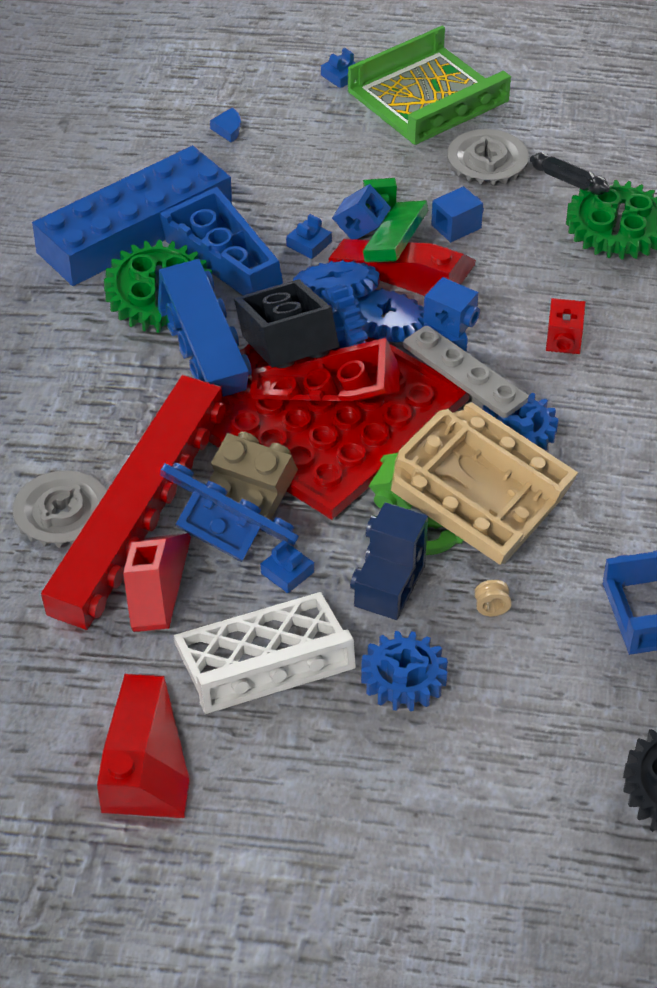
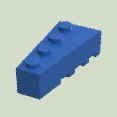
[159,187,283,295]
[158,259,252,397]

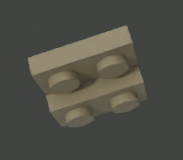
[209,432,298,520]

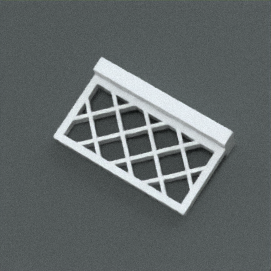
[174,592,356,714]

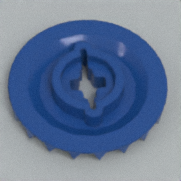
[293,260,380,299]
[356,288,424,342]

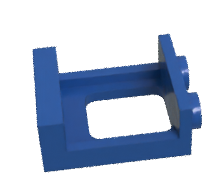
[602,550,657,655]

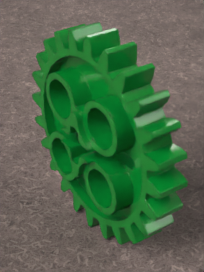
[566,180,657,260]
[104,240,212,333]

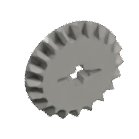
[447,129,529,185]
[13,471,107,548]

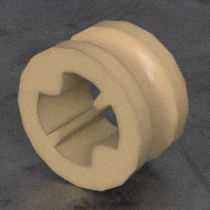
[474,580,511,617]

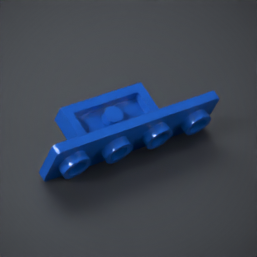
[160,463,299,562]

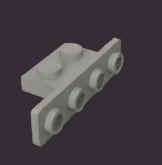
[403,326,528,418]

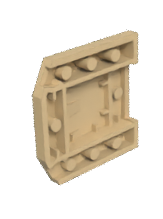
[391,403,578,565]

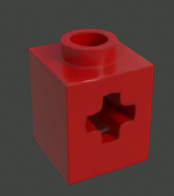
[546,298,586,354]

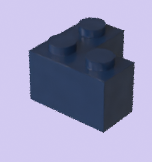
[350,502,428,620]

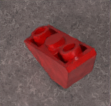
[123,533,191,632]

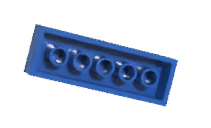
[32,145,232,286]

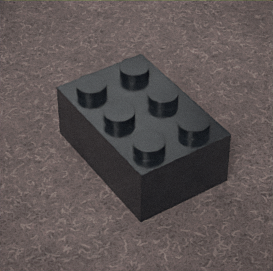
[234,279,339,368]

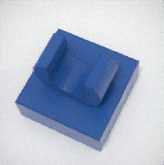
[321,48,356,89]
[286,214,332,259]
[260,540,314,593]

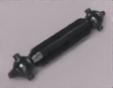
[530,152,610,195]

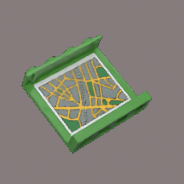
[348,25,511,145]

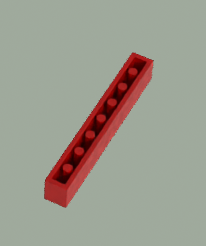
[41,375,226,630]

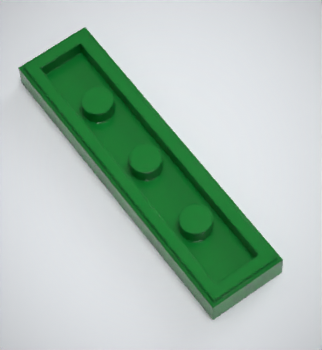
[363,200,429,262]

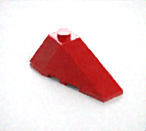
[329,239,476,296]
[250,338,400,401]
[97,674,190,818]

